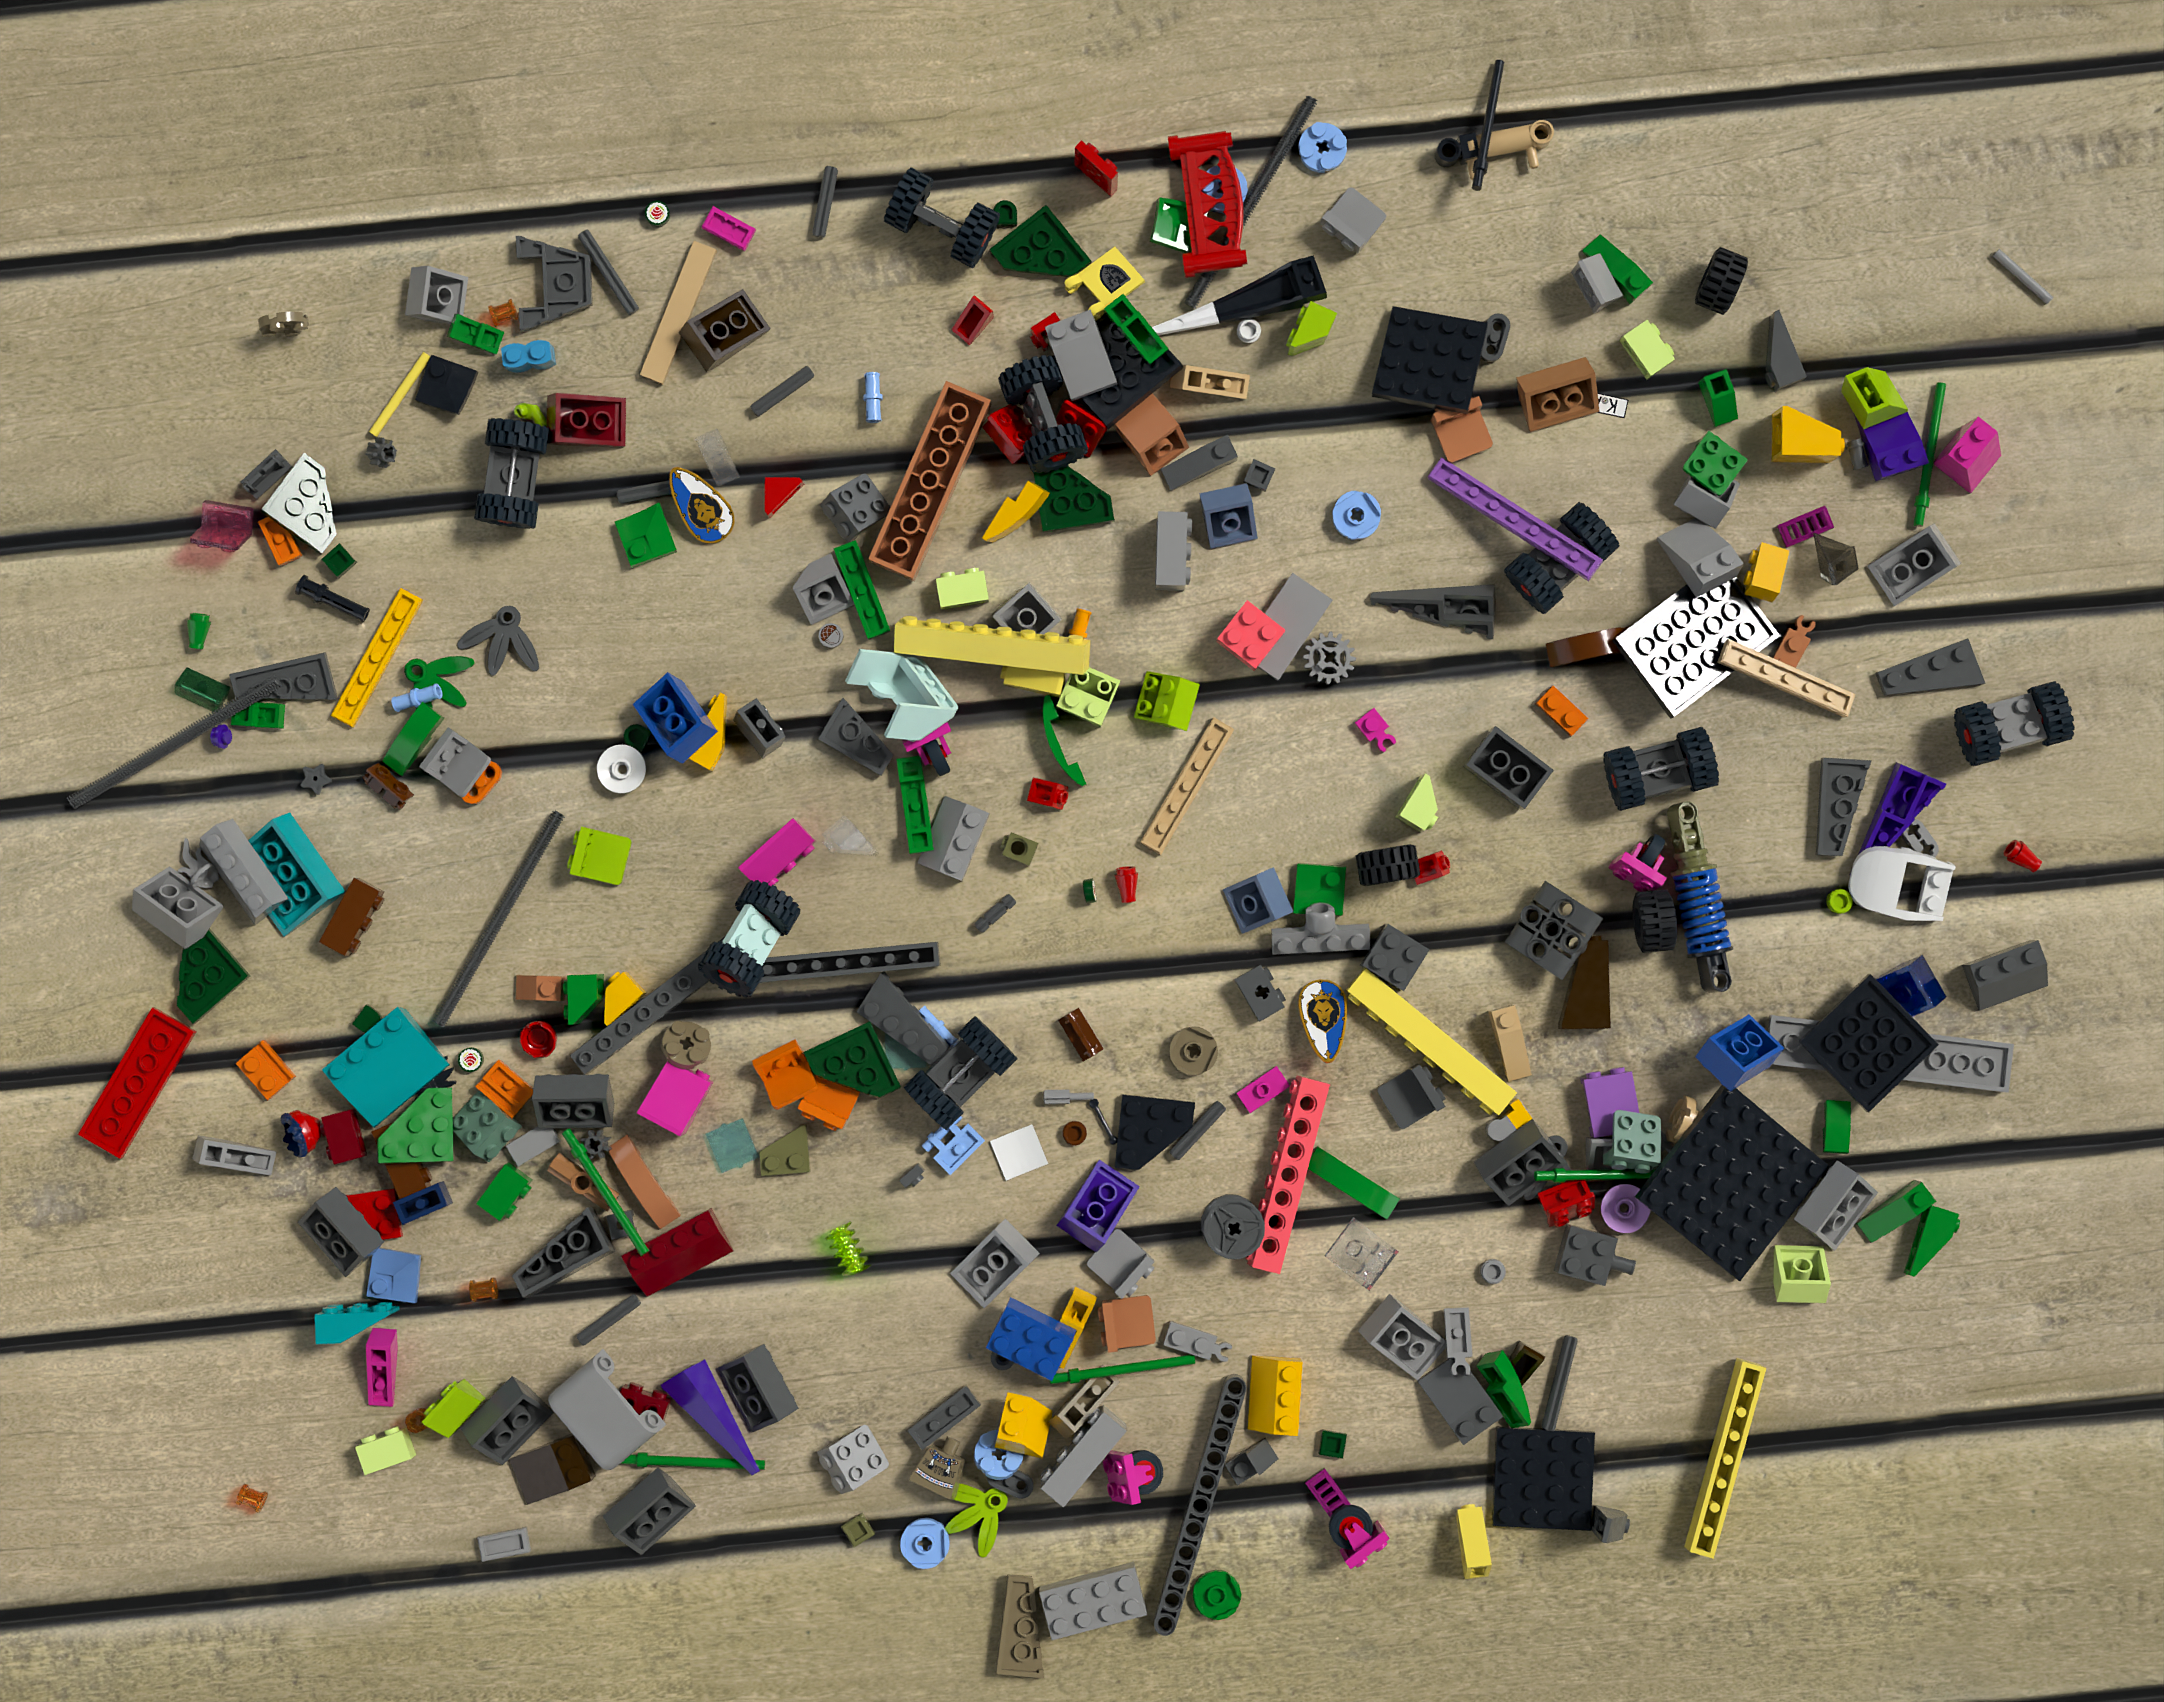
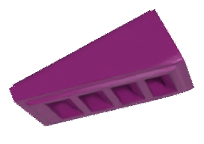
[1777,506,1834,548]
[1305,1468,1351,1518]

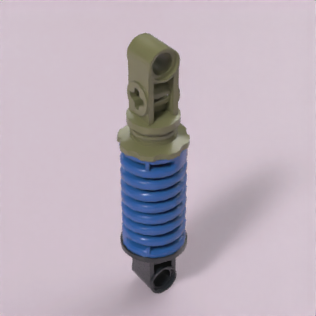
[1667,801,1734,993]

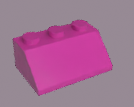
[738,818,817,886]

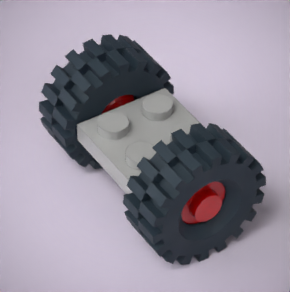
[1954,681,2075,767]

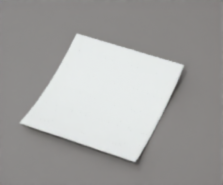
[990,1125,1048,1181]

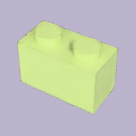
[1619,320,1675,380]
[936,568,989,610]
[355,1426,416,1475]

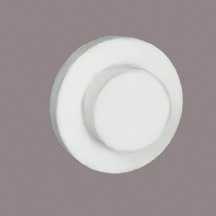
[1237,319,1261,343]

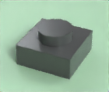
[1244,459,1276,492]
[899,1163,925,1188]

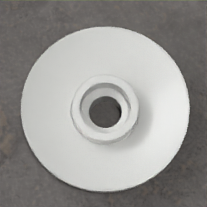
[597,745,646,793]

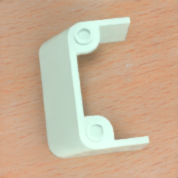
[845,649,958,742]

